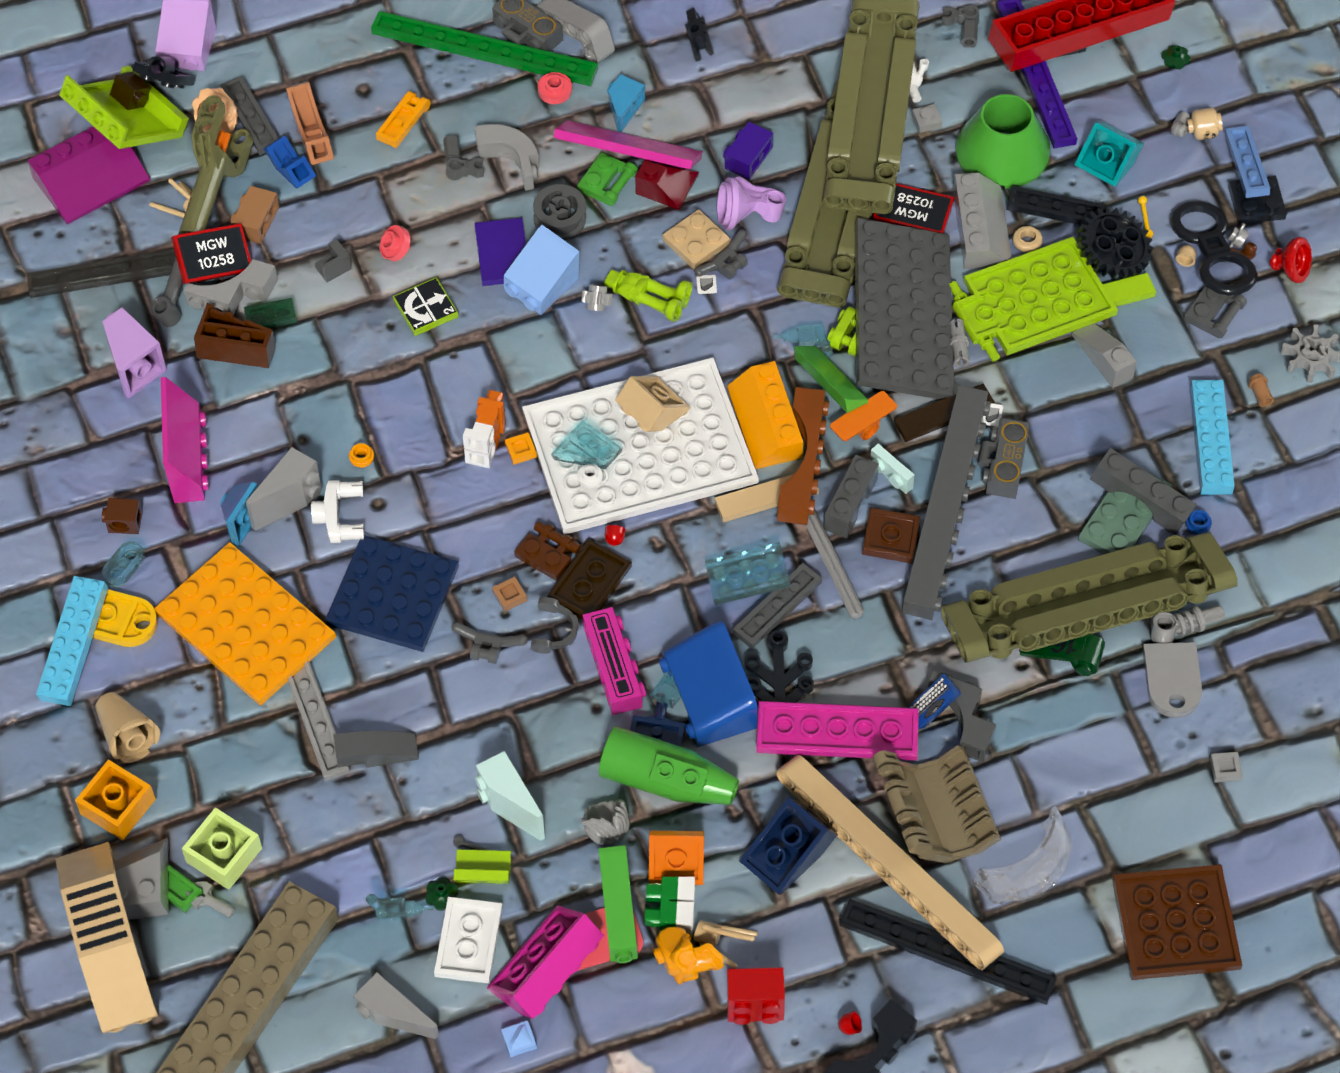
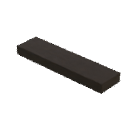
[894,383,995,443]

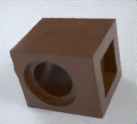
[102,498,143,534]

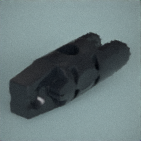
[685,8,714,62]

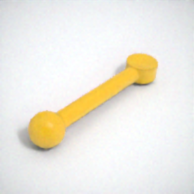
[1138,196,1153,238]

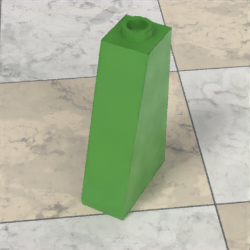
[598,845,638,963]

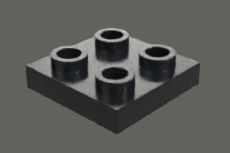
[133,56,196,89]

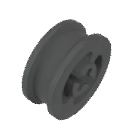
[533,184,586,240]

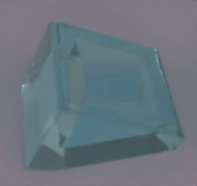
[650,675,681,709]

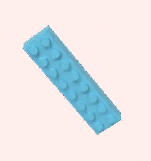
[1190,380,1235,495]
[36,576,108,706]

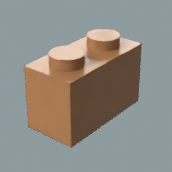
[230,186,280,244]

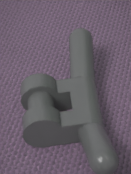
[694,230,748,279]
[451,622,528,664]

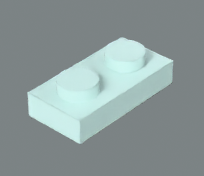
[870,444,914,494]

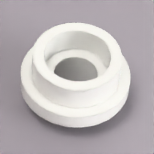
[577,464,603,489]

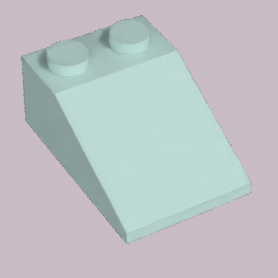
[474,751,545,841]

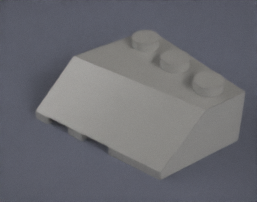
[114,838,169,920]

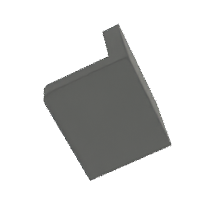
[315,239,352,282]

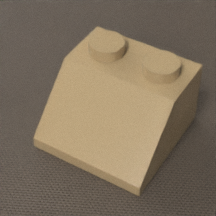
[615,376,691,432]

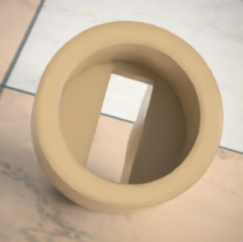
[1176,245,1196,267]

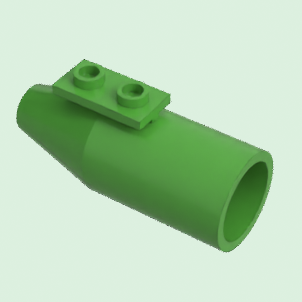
[599,726,739,805]

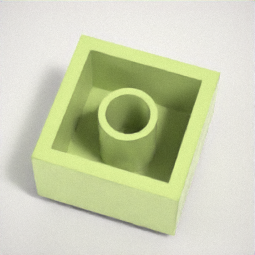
[182,808,262,890]

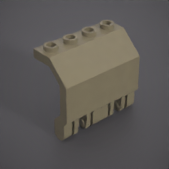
[873,745,1001,863]

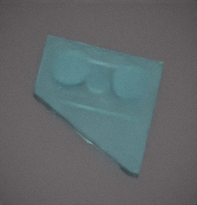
[551,420,622,469]

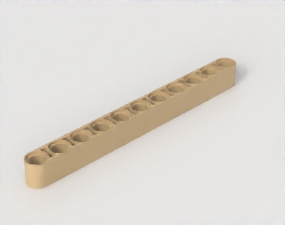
[776,755,1004,970]

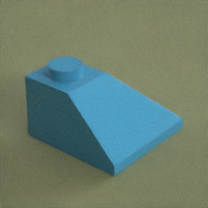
[220,482,258,549]

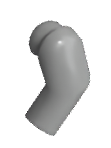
[1171,112,1190,137]

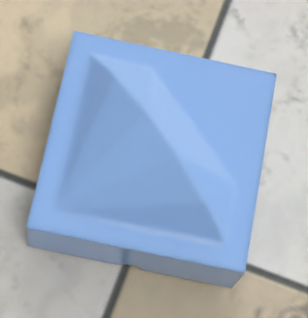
[501,1020,537,1058]

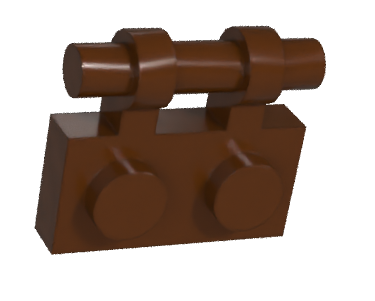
[514,521,581,581]

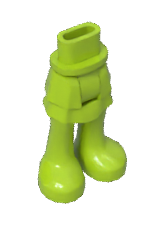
[604,269,693,322]

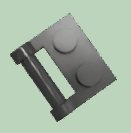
[1184,286,1247,338]

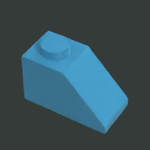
[607,74,645,132]

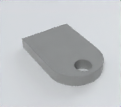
[1142,642,1202,718]

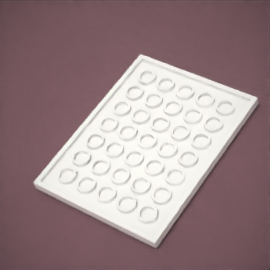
[522,358,759,535]

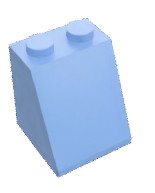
[504,225,580,315]

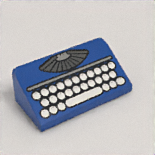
[907,674,962,729]

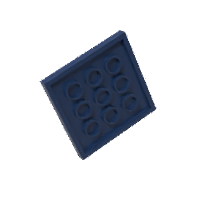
[325,535,459,652]

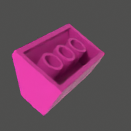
[487,905,604,1019]

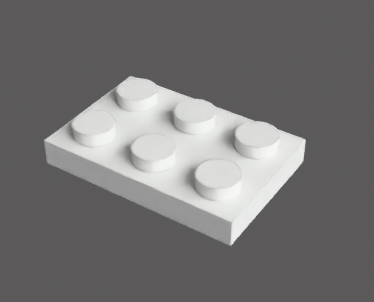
[434,897,503,984]

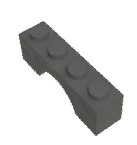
[1090,448,1197,535]

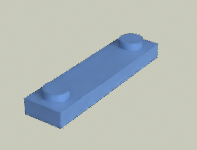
[1225,126,1270,198]

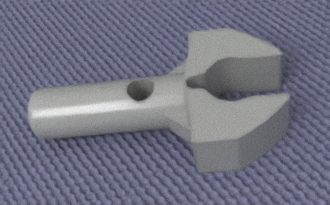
[187,881,235,917]

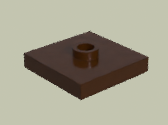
[862,507,920,564]

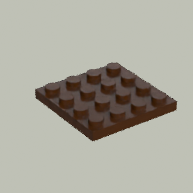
[1112,864,1243,980]

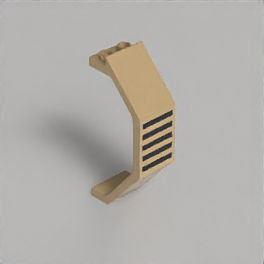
[56,842,158,1033]

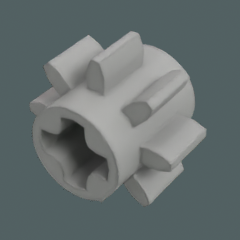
[581,284,612,311]

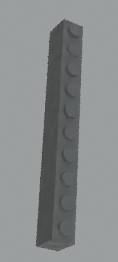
[902,385,991,620]

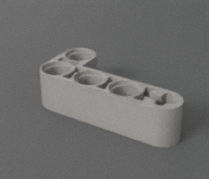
[535,0,615,63]

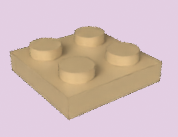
[662,209,730,270]

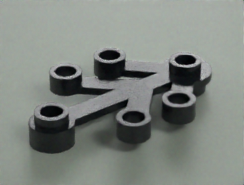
[745,630,814,703]

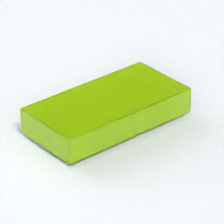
[1103,273,1156,307]

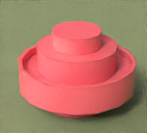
[537,72,572,104]
[380,225,410,262]

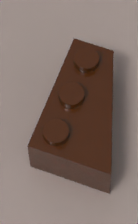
[194,303,275,368]

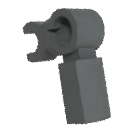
[942,5,979,47]
[443,136,484,181]

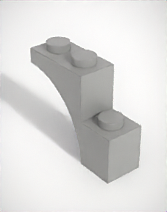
[184,259,278,316]

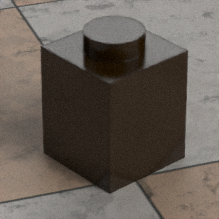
[109,72,151,110]

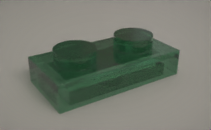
[244,298,297,328]

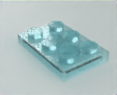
[705,542,791,605]

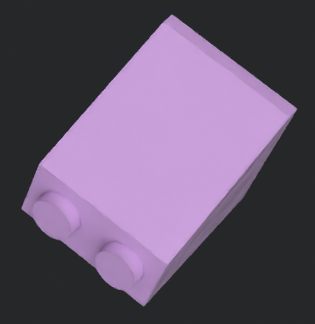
[156,0,216,71]
[102,307,167,399]

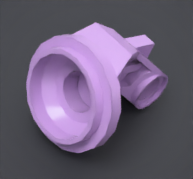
[717,176,786,230]

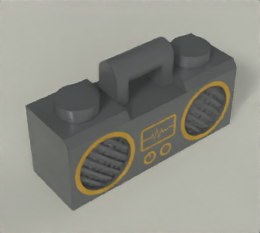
[492,0,563,52]
[978,418,1030,499]

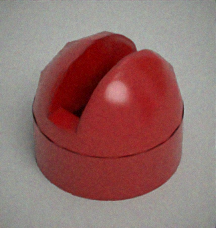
[604,525,626,546]
[838,1011,862,1035]

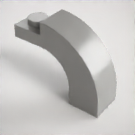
[474,124,539,191]

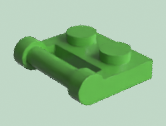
[577,152,638,206]

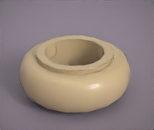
[1013,226,1043,253]

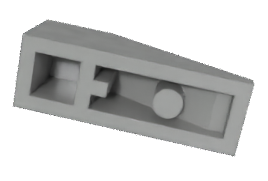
[1072,323,1137,388]
[353,973,439,1039]

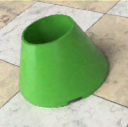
[955,94,1051,189]

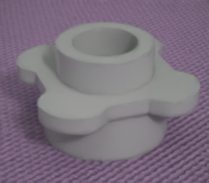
[1228,223,1249,248]

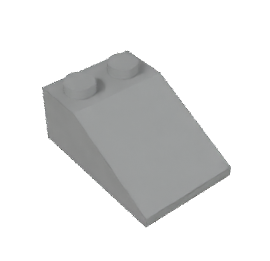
[245,447,322,531]

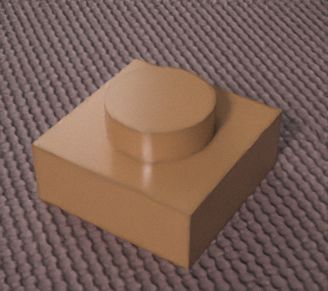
[492,577,527,612]

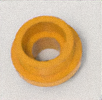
[349,443,374,468]

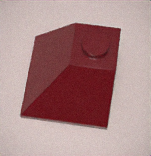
[635,159,699,210]

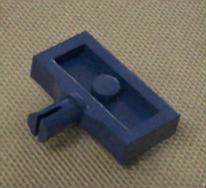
[630,702,685,747]

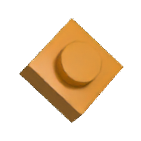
[505,432,537,465]

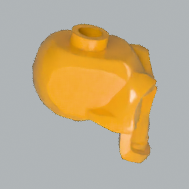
[653,927,725,985]

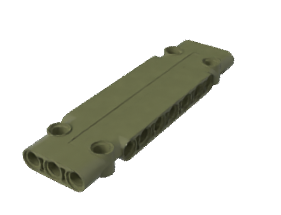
[823,0,920,214]
[777,80,873,308]
[941,531,1238,663]

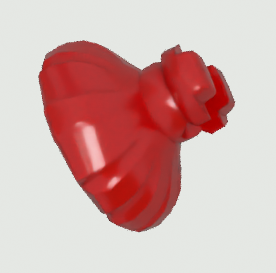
[1269,237,1312,283]

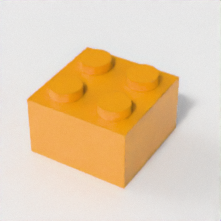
[75,759,156,841]

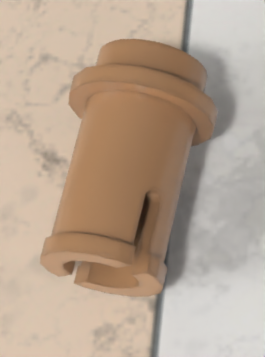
[1248,374,1274,407]

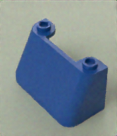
[659,620,758,748]

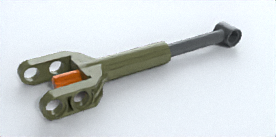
[150,95,253,327]

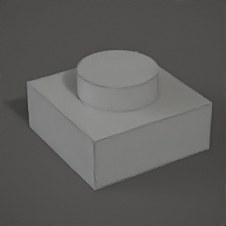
[912,104,942,133]
[1210,752,1242,782]

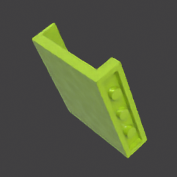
[59,66,189,149]

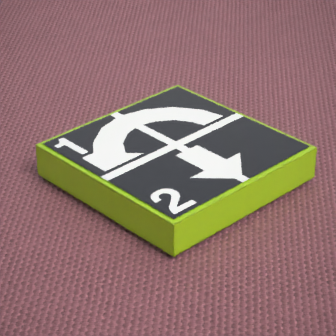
[393,277,458,336]

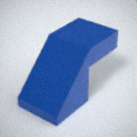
[263,135,316,189]

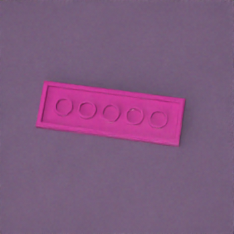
[554,120,703,169]
[756,701,919,760]

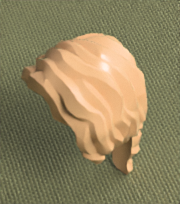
[192,88,238,135]

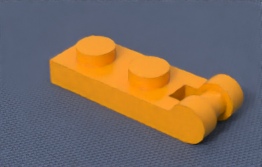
[376,91,431,149]

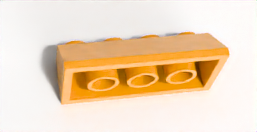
[727,361,803,469]

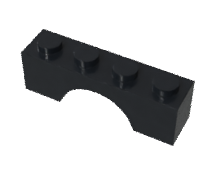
[824,999,917,1073]

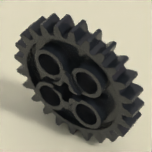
[1076,207,1154,280]

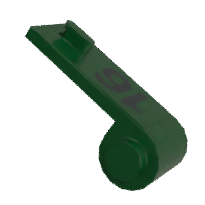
[1020,634,1105,676]

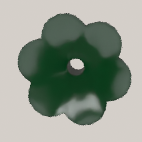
[1161,45,1191,69]
[425,878,458,911]

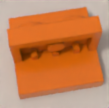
[649,831,704,885]

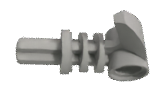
[1150,605,1225,643]

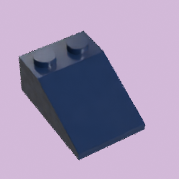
[739,797,838,895]

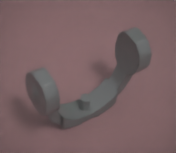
[530,597,579,654]

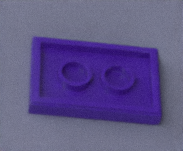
[474,218,526,286]

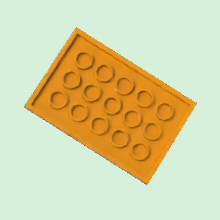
[154,542,336,706]

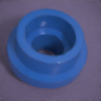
[1186,510,1212,535]

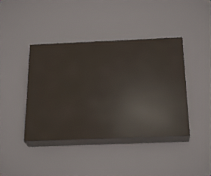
[547,539,632,620]

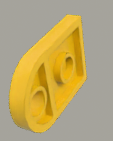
[93,589,158,647]

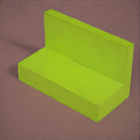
[453,850,511,884]

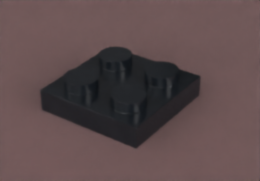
[1228,176,1287,225]

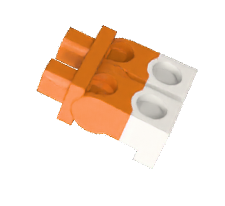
[463,390,506,469]

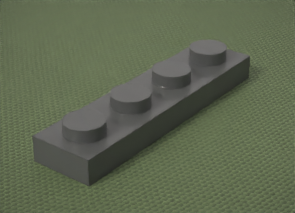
[220,76,278,156]
[733,563,822,649]

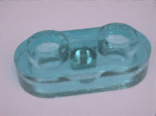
[102,541,145,588]

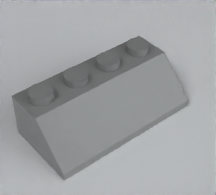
[953,173,1012,269]

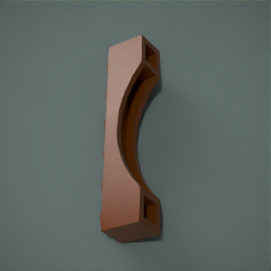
[777,387,829,525]

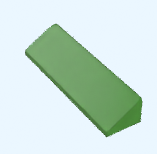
[794,346,868,413]

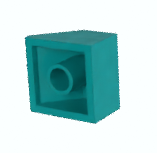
[1074,122,1144,187]

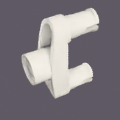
[311,480,364,543]

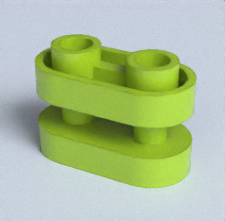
[827,306,856,357]

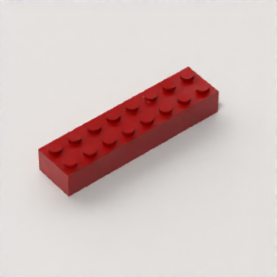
[988,0,1176,72]

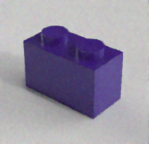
[723,122,773,180]

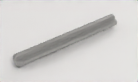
[806,511,864,619]

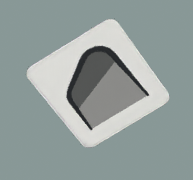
[696,275,717,294]
[982,403,1003,427]

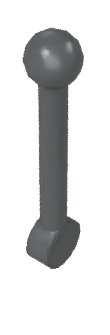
[453,836,490,850]

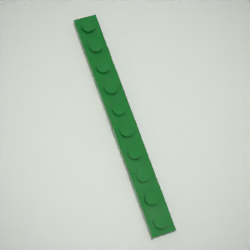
[371,11,598,86]

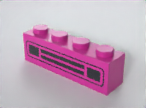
[582,607,646,716]

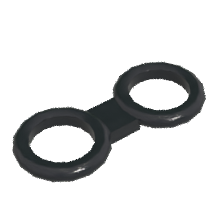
[1170,201,1258,296]

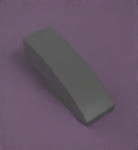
[333,731,419,768]

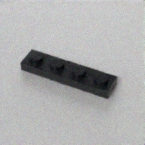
[1007,185,1107,225]

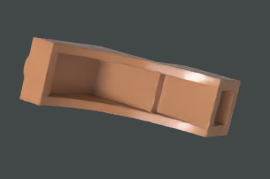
[285,81,334,165]

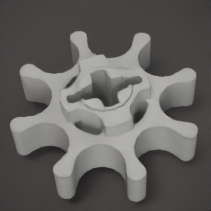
[1281,324,1340,382]

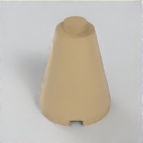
[96,692,160,763]

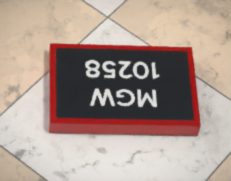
[873,183,955,234]
[171,223,251,285]

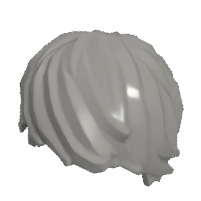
[581,799,630,845]

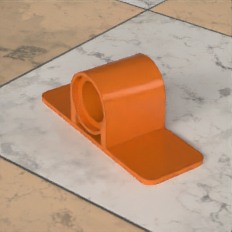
[830,391,897,441]

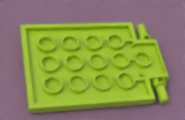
[949,237,1118,362]

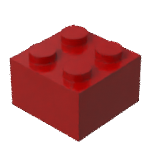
[727,968,785,1025]

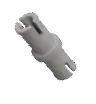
[949,319,970,367]

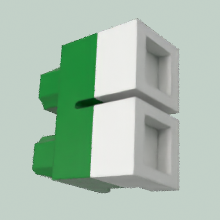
[645,877,695,936]

